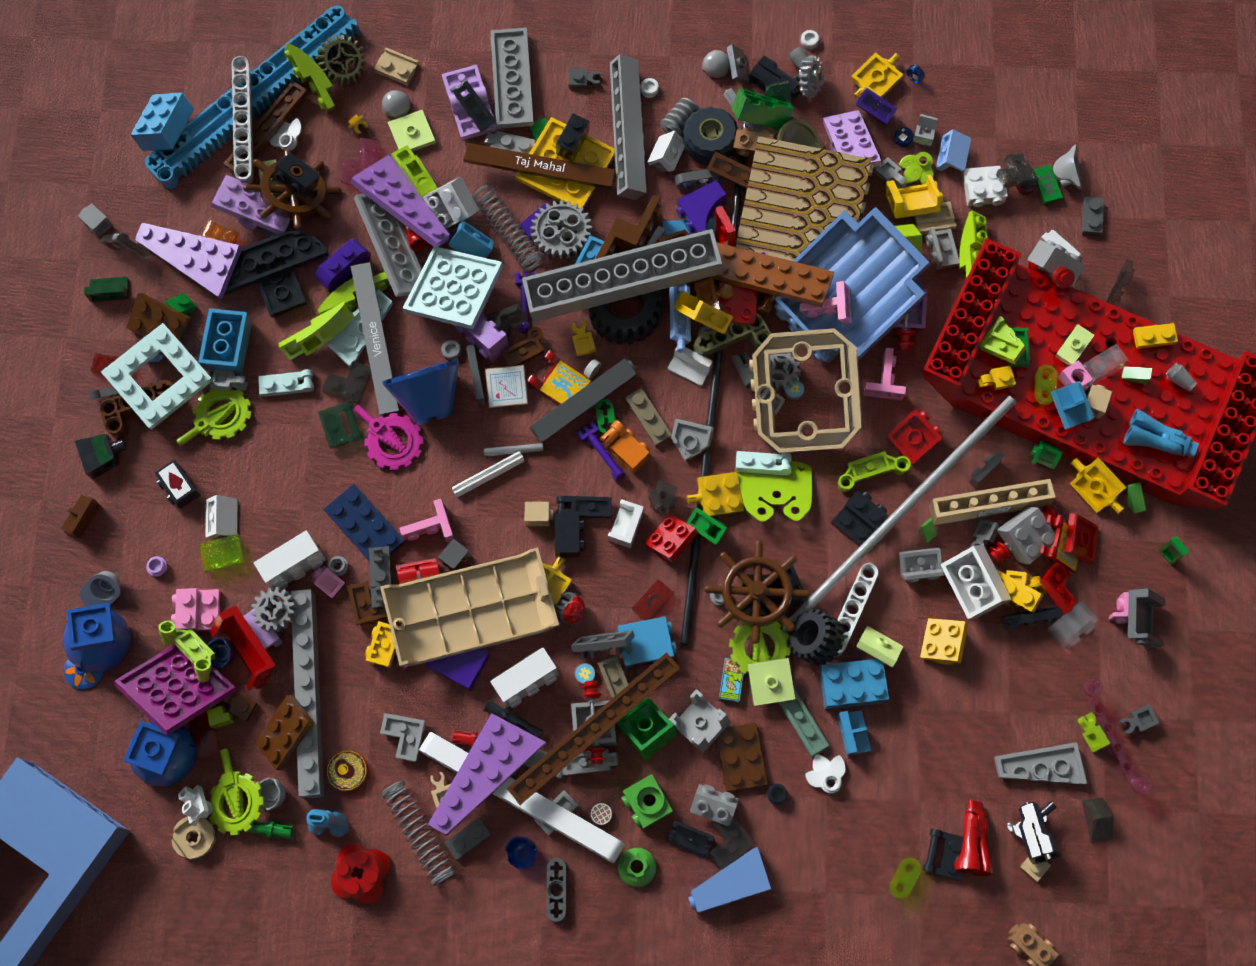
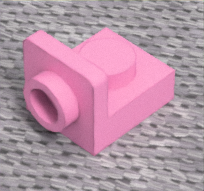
[311,566,345,598]
[1109,592,1129,624]

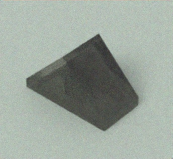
[1082,797,1114,843]

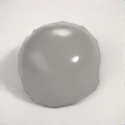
[702,50,730,78]
[382,90,410,119]
[259,778,286,811]

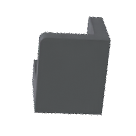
[438,539,471,569]

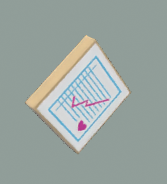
[485,365,528,408]

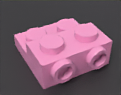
[171,588,221,631]

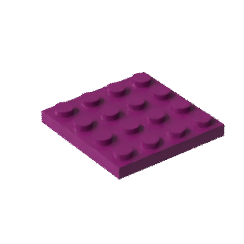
[114,645,235,735]

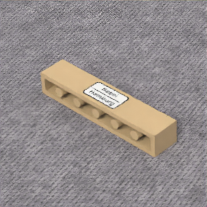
[929,479,1056,525]

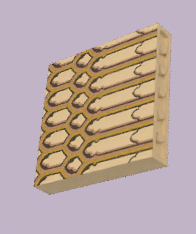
[736,136,874,261]

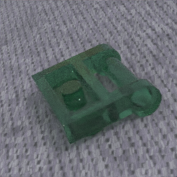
[318,401,364,449]

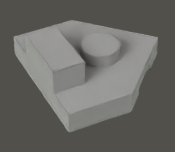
[671,419,714,461]

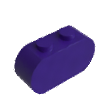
[315,239,371,293]

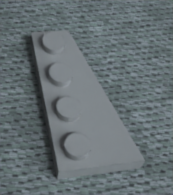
[994,742,1087,785]

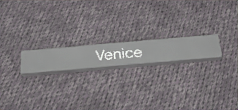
[351,262,400,416]

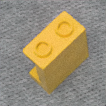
[886,175,943,219]
[673,291,733,334]

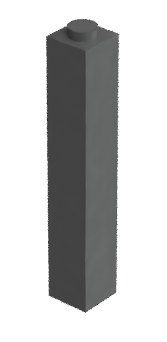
[529,358,636,443]

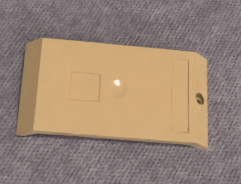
[380,548,559,667]

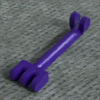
[515,272,535,334]
[575,420,626,482]

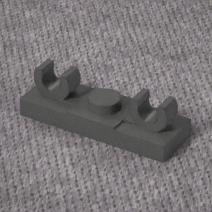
[369,546,392,609]
[571,630,635,659]

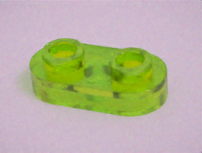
[1035,365,1057,405]
[889,857,921,899]

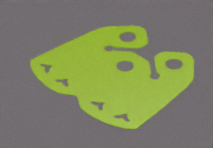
[737,461,812,522]

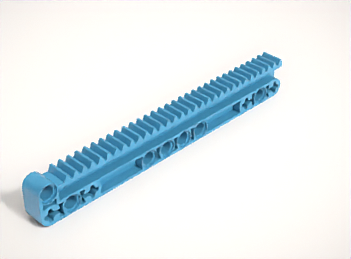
[145,5,360,190]

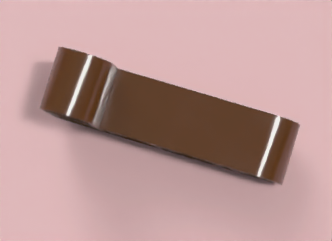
[100,380,173,439]

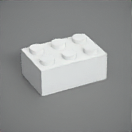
[254,530,326,591]
[941,545,1011,619]
[490,648,559,708]

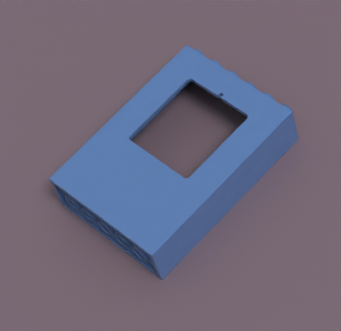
[0,757,130,966]

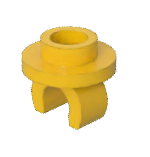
[348,114,368,135]
[1027,576,1046,594]

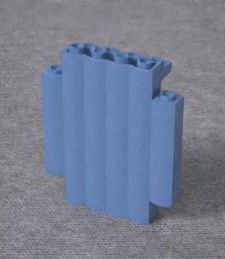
[774,207,932,363]

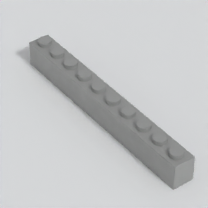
[291,589,325,799]

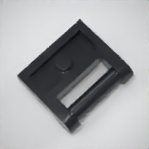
[922,828,963,880]

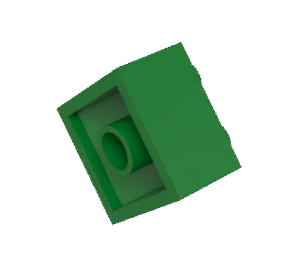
[616,697,677,761]

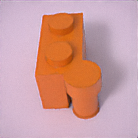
[600,420,650,474]

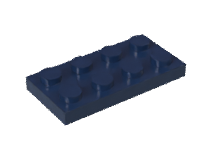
[323,484,405,561]

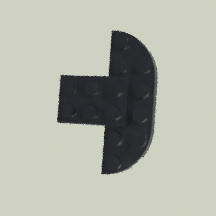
[223,231,328,318]

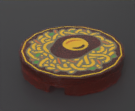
[326,750,368,792]

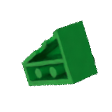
[731,88,794,131]

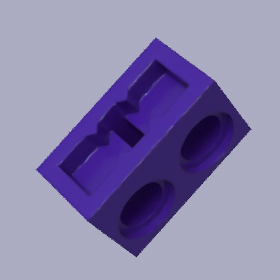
[855,87,898,125]

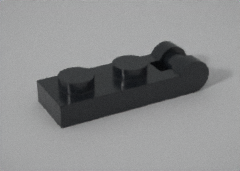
[450,79,496,132]
[556,496,612,518]

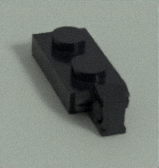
[1002,607,1063,629]

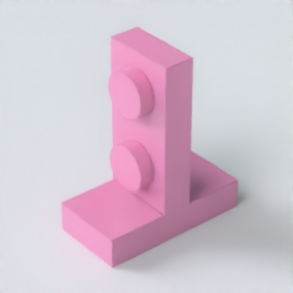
[800,281,852,325]
[864,348,906,401]
[400,499,454,542]

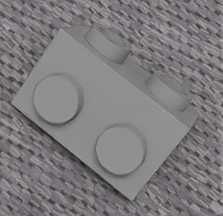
[926,228,960,270]
[899,548,945,582]
[690,784,738,826]

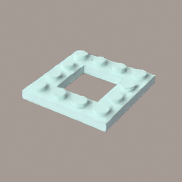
[101,323,213,430]

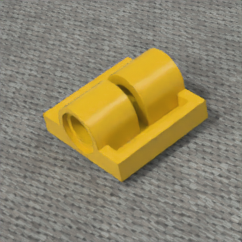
[920,618,969,665]

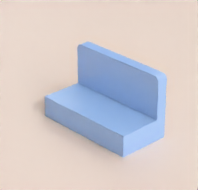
[936,129,971,171]

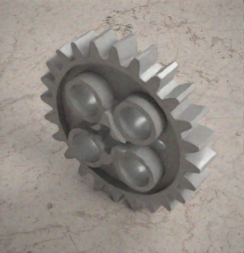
[530,200,592,259]

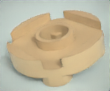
[172,817,216,859]

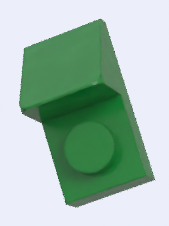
[686,507,728,545]

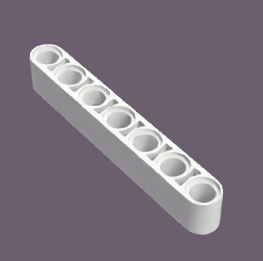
[232,56,254,184]

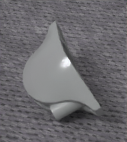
[1053,145,1082,189]

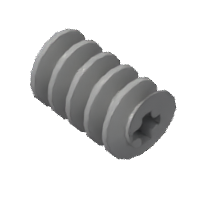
[660,98,700,135]

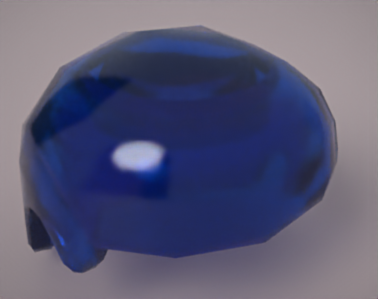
[505,836,538,870]

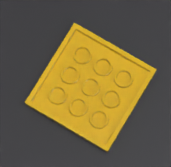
[515,117,615,209]

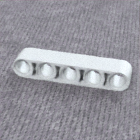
[834,563,878,657]

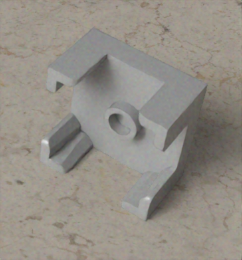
[669,689,731,753]

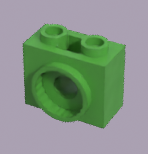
[621,774,673,830]

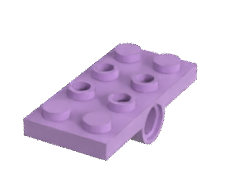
[442,65,497,140]
[823,110,881,167]
[211,175,292,234]

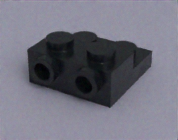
[831,490,889,547]

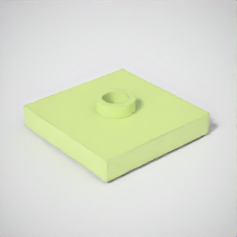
[388,110,436,152]
[857,626,903,667]
[747,658,795,706]

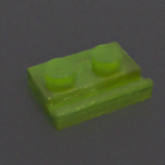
[199,534,245,573]

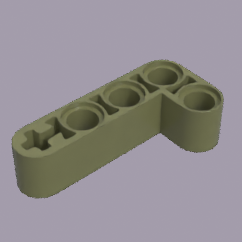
[692,313,771,357]

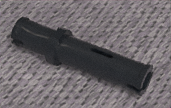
[483,700,543,738]

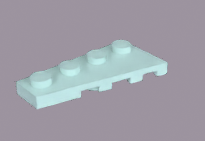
[326,289,393,368]

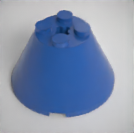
[382,359,459,425]

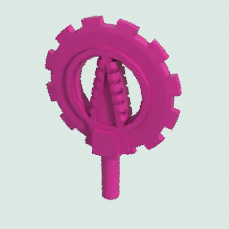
[354,405,424,470]

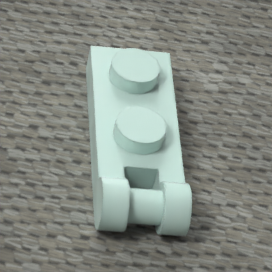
[258,369,314,397]
[735,451,792,475]

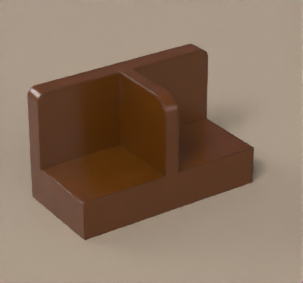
[61,495,100,539]

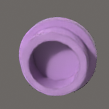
[146,556,167,577]

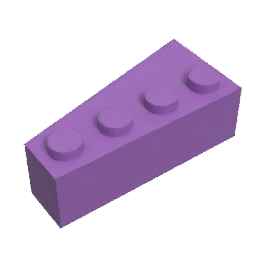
[453,312,509,363]

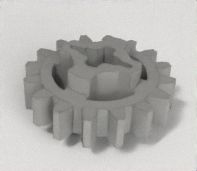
[799,56,825,97]
[770,353,801,391]
[251,587,297,632]

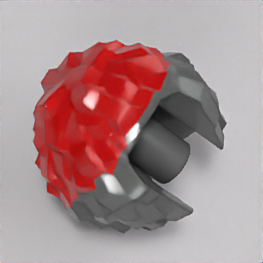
[554,592,585,624]

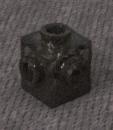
[648,480,678,514]

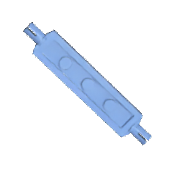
[670,284,691,353]

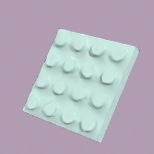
[403,247,504,329]

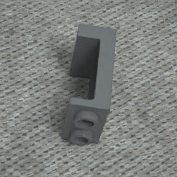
[1128,589,1165,650]

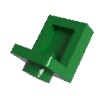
[165,293,196,315]
[1030,441,1063,469]

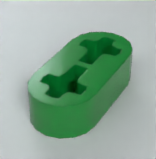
[596,399,615,436]

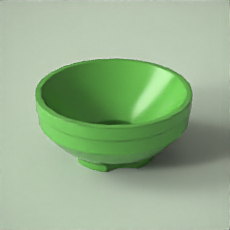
[618,848,656,887]

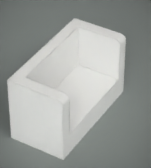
[608,500,644,548]

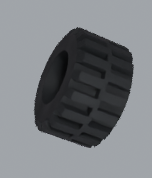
[788,609,845,666]

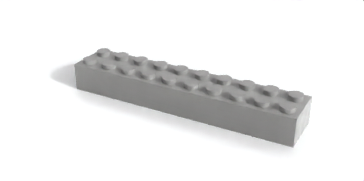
[522,229,723,322]

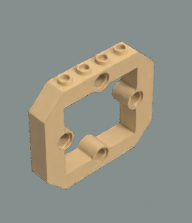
[749,328,863,453]

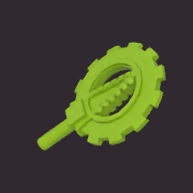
[176,387,252,446]
[729,616,791,674]
[209,749,264,835]

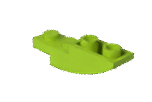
[284,43,335,113]
[391,145,438,202]
[959,210,988,278]
[318,272,391,315]
[278,302,354,360]

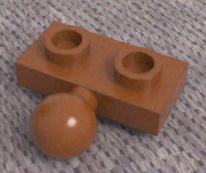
[694,277,734,311]

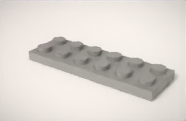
[491,28,534,129]
[354,194,422,297]

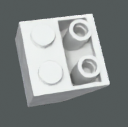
[423,176,479,228]

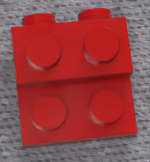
[886,409,944,465]

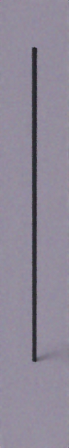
[680,122,748,645]

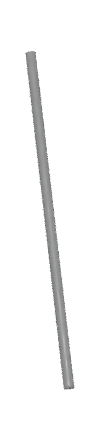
[770,396,1016,640]

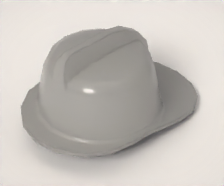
[80,571,121,606]

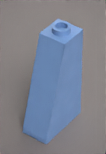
[688,847,771,913]

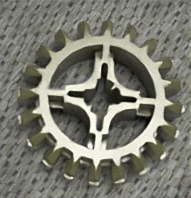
[316,35,367,86]

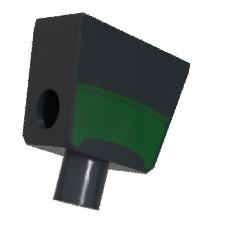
[75,434,127,480]

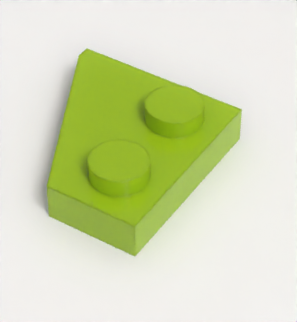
[979,316,1025,364]

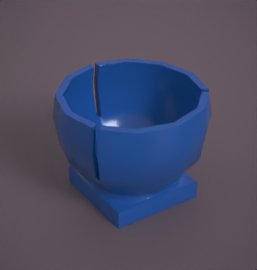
[62,603,132,673]
[123,721,198,786]

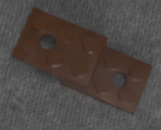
[595,194,662,259]

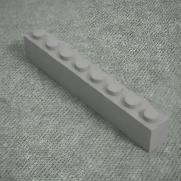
[610,54,647,200]

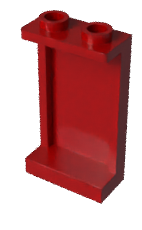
[210,606,276,690]

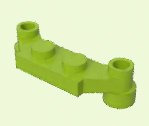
[838,451,911,493]
[159,621,215,682]

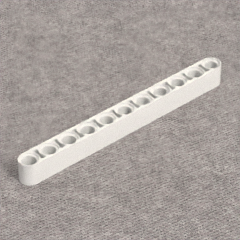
[419,732,625,863]

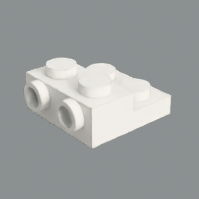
[962,166,1008,207]

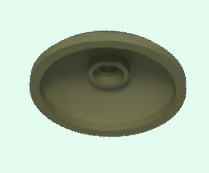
[777,119,823,149]

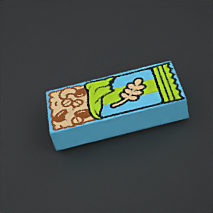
[719,658,744,702]

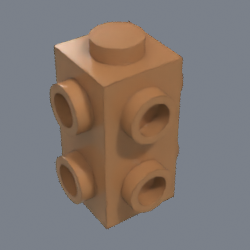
[733,128,776,157]
[1007,923,1059,966]

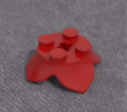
[331,844,391,904]

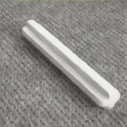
[452,452,524,497]

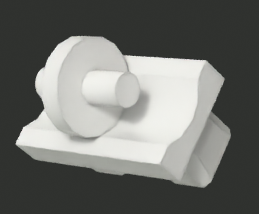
[178,785,213,826]

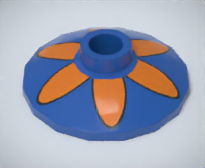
[64,660,104,689]

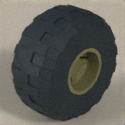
[683,107,738,164]

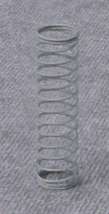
[473,185,543,271]
[381,781,455,886]

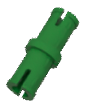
[249,821,294,839]

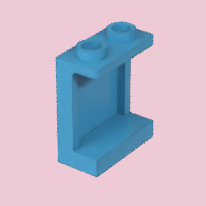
[618,616,677,669]

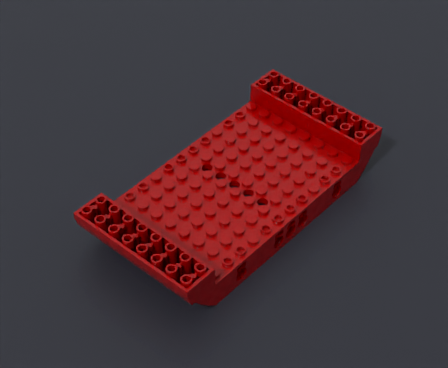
[923,238,1256,510]

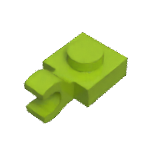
[1078,712,1110,752]

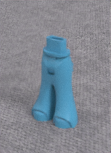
[1124,409,1199,458]
[307,809,349,837]

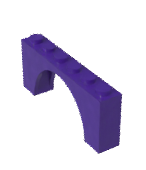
[676,180,766,284]

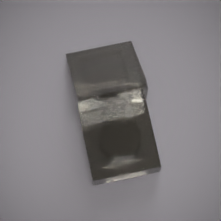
[485,304,528,338]

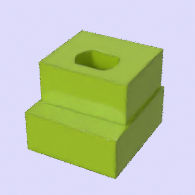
[207,706,234,729]

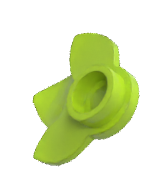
[899,152,934,185]

